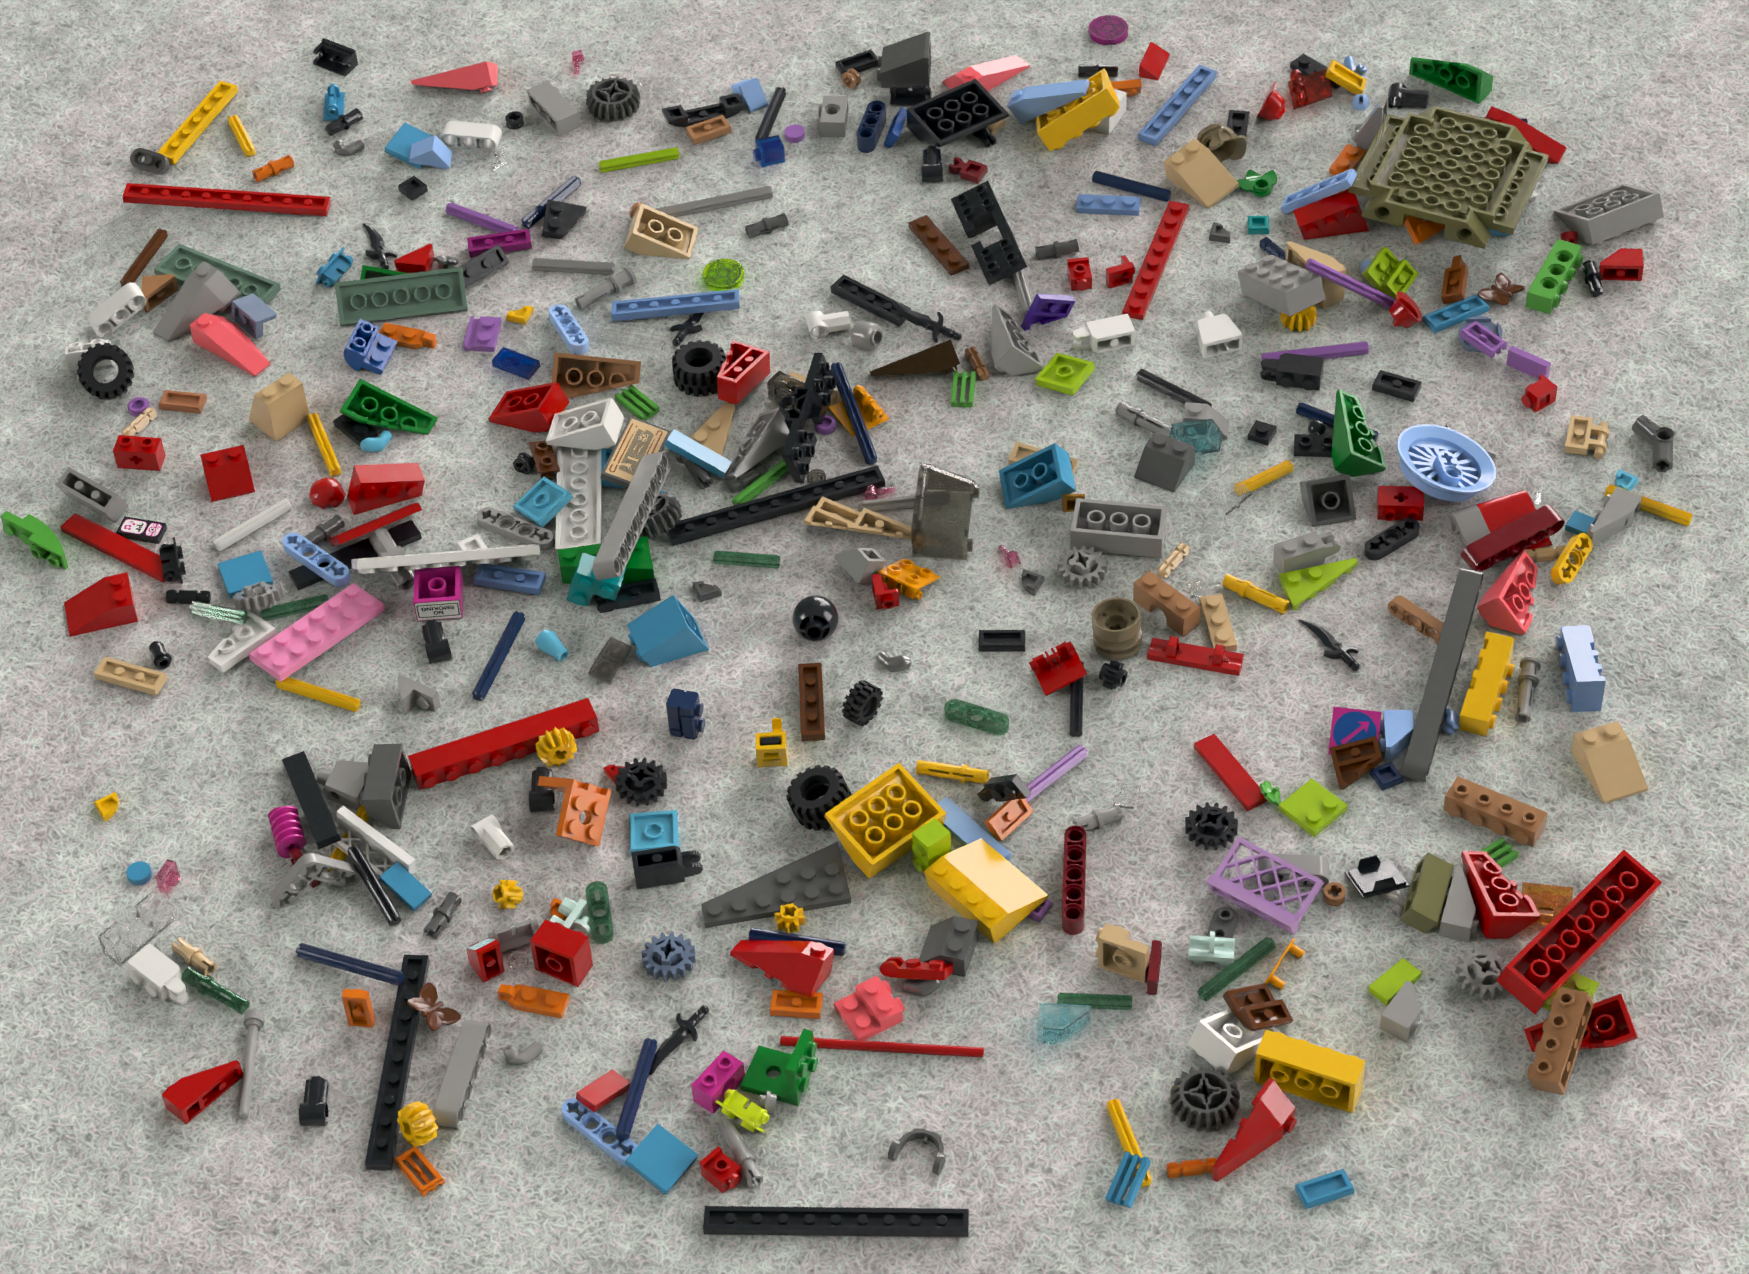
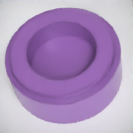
[784,124,805,143]
[127,397,150,417]
[814,415,836,435]

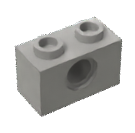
[817,96,849,137]

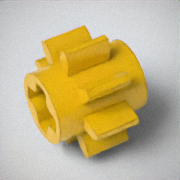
[492,879,523,909]
[774,903,806,933]

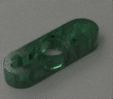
[944,699,1009,736]
[585,881,614,944]

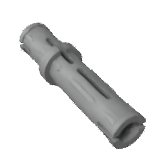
[1115,401,1178,438]
[718,1118,763,1188]

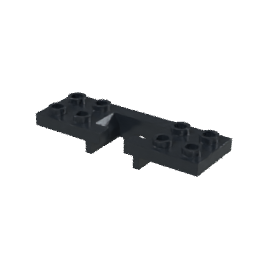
[951,181,1027,286]
[779,353,836,484]

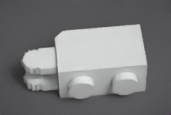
[1073,313,1135,353]
[127,943,189,1006]

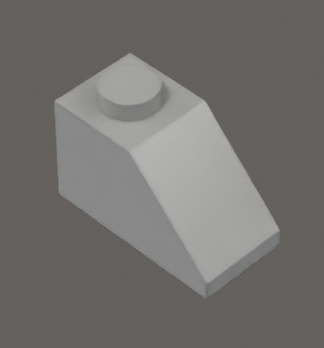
[1183,402,1229,439]
[1380,980,1422,1042]

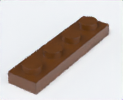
[909,215,969,276]
[798,663,825,741]

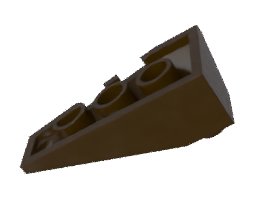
[870,340,960,376]

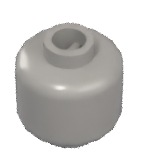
[850,321,883,350]

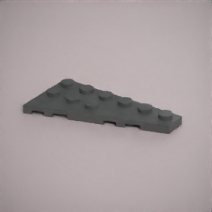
[701,842,851,928]

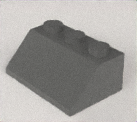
[360,744,412,829]

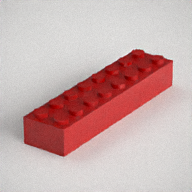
[1496,850,1662,1015]

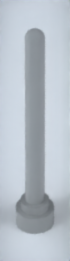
[239,1009,265,1119]

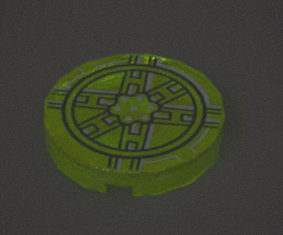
[702,258,745,291]

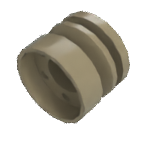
[1092,598,1142,660]

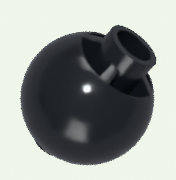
[792,595,839,642]

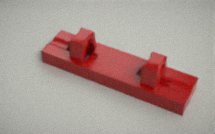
[1147,636,1244,676]

